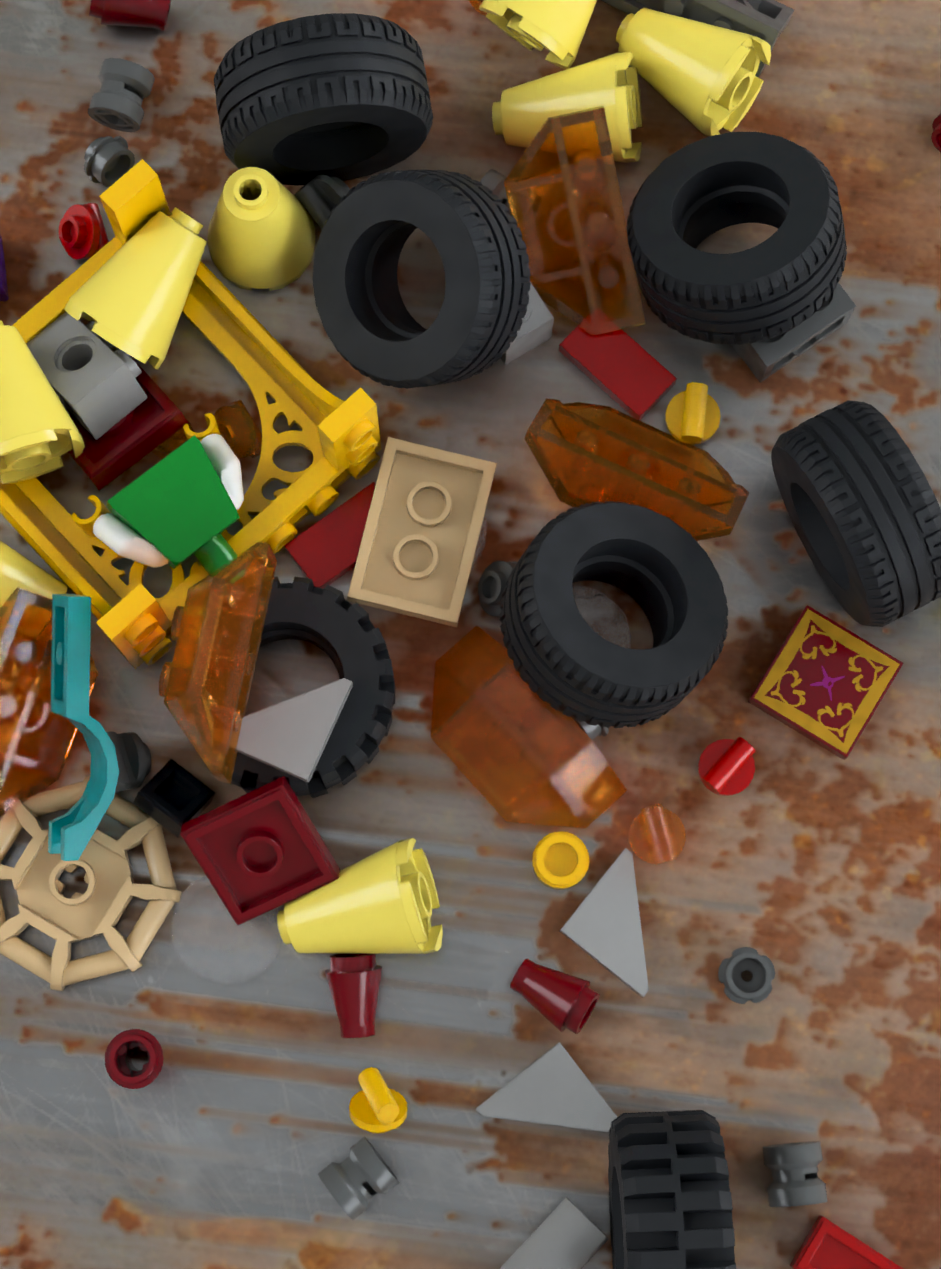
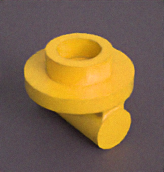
[665,382,721,445]
[349,1067,407,1133]

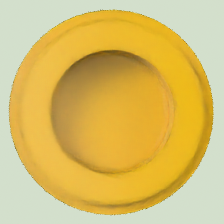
[532,831,589,890]

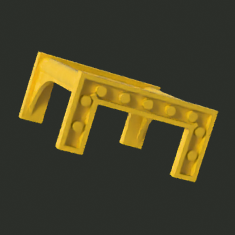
[0,159,382,669]

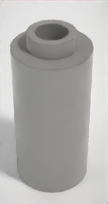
[500,1197,609,1269]

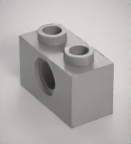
[26,312,148,440]

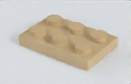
[347,437,497,627]

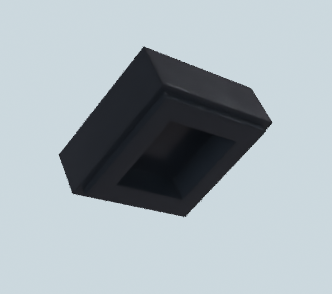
[133,759,215,838]

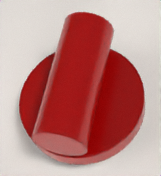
[58,203,109,260]
[698,737,756,796]

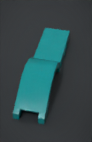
[48,594,119,861]

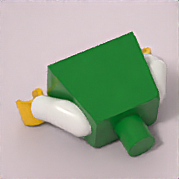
[71,413,244,581]

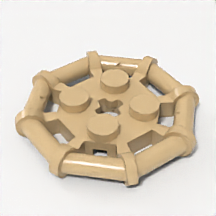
[0,776,182,991]

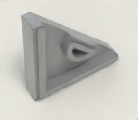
[208,678,353,783]
[560,848,649,998]
[475,1042,617,1133]

